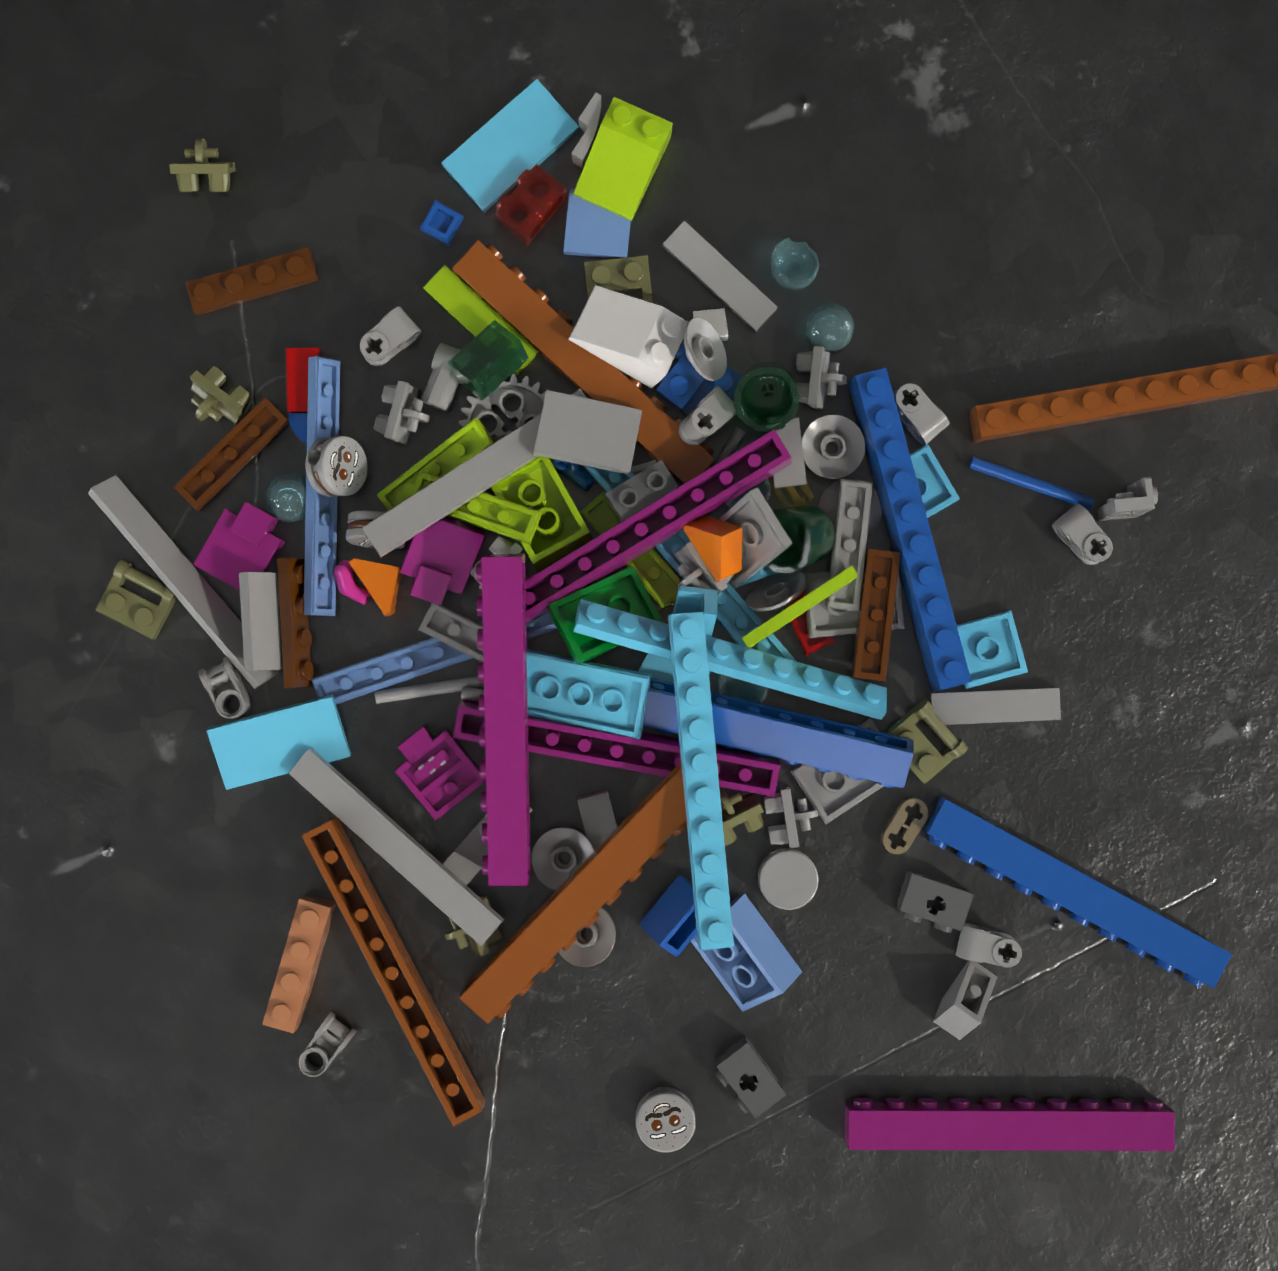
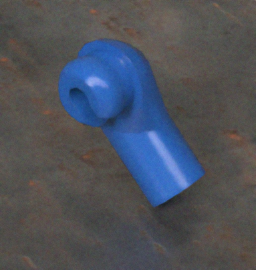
[553,459,595,491]

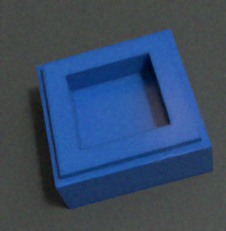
[420,200,464,245]

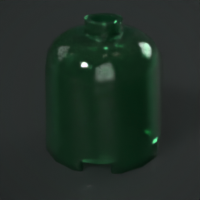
[734,362,800,432]
[767,504,835,573]

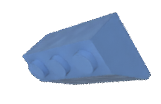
[691,894,802,1012]

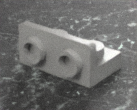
[1097,477,1158,521]

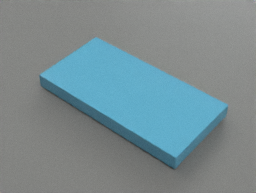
[441,79,579,213]
[527,649,652,739]
[206,694,351,790]

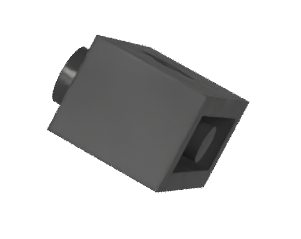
[605,459,679,523]
[895,870,974,933]
[714,1036,786,1119]

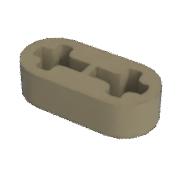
[881,797,928,854]

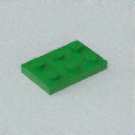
[546,566,664,665]

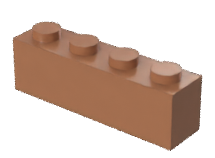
[262,894,337,1034]

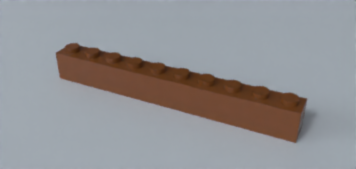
[452,240,715,485]
[968,353,1278,443]
[459,762,687,1024]
[302,817,486,1127]

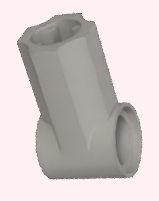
[421,342,472,412]

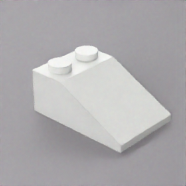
[568,286,688,389]

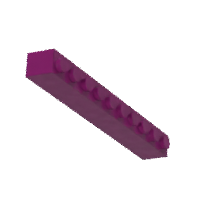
[526,429,792,625]
[476,554,531,886]
[453,700,781,797]
[845,1098,1175,1151]

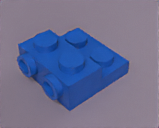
[656,344,746,417]

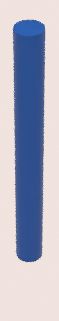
[969,456,1094,510]

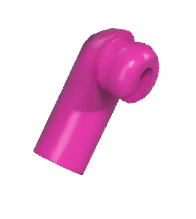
[333,560,371,605]

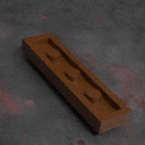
[185,247,319,316]
[174,397,289,511]
[851,549,900,681]
[277,558,314,688]

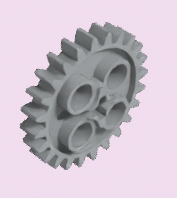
[459,374,546,442]

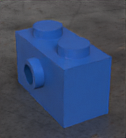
[639,875,697,957]

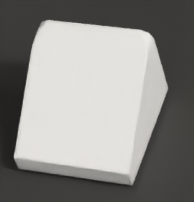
[693,308,728,341]

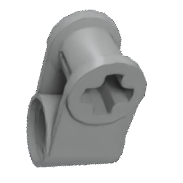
[359,307,422,366]
[893,383,950,446]
[679,386,740,446]
[1052,503,1113,565]
[198,656,252,719]
[955,923,1022,968]
[299,1012,357,1077]

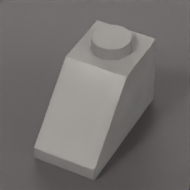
[933,961,997,1040]

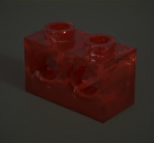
[495,164,567,246]

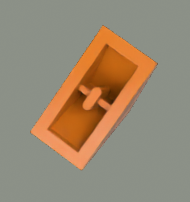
[683,515,742,583]
[349,559,402,617]

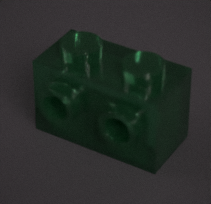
[448,320,529,401]

